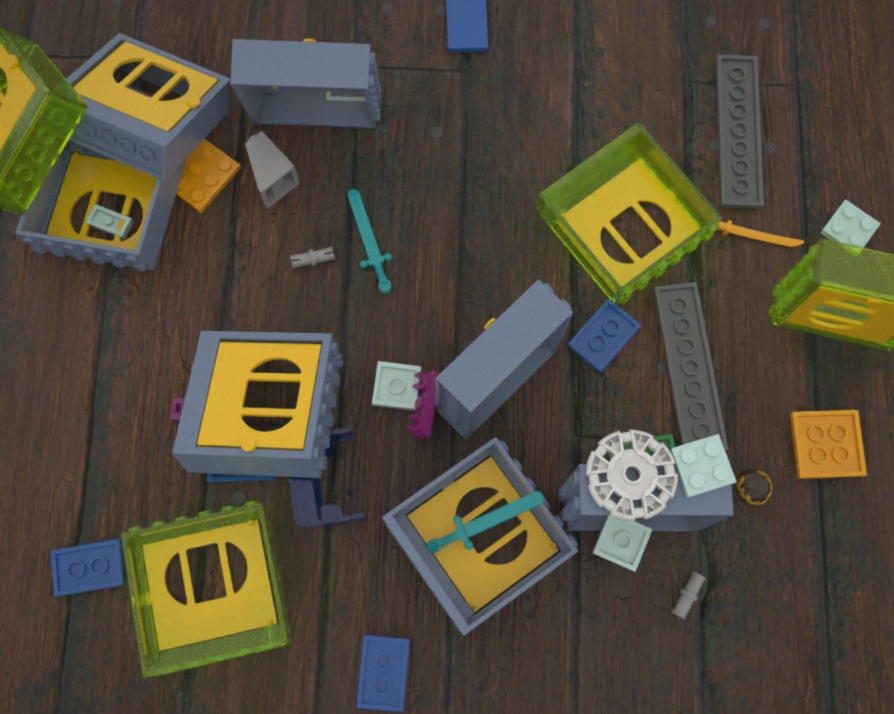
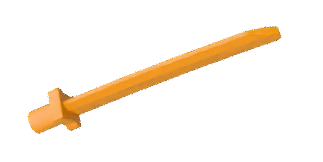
[714,220,804,247]

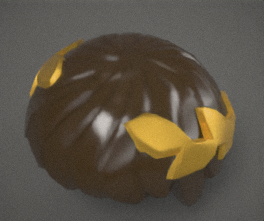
[736,469,772,506]

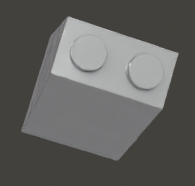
[245,131,299,209]

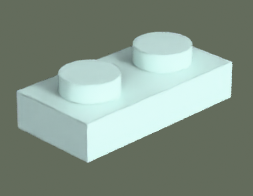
[85,204,134,240]

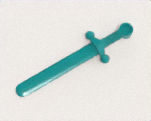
[347,189,392,294]
[427,491,544,553]

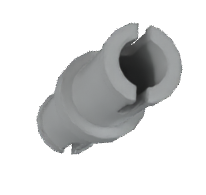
[290,247,335,269]
[672,572,706,620]

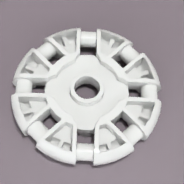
[586,430,678,521]

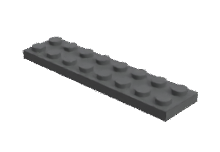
[715,54,764,209]
[653,282,729,451]

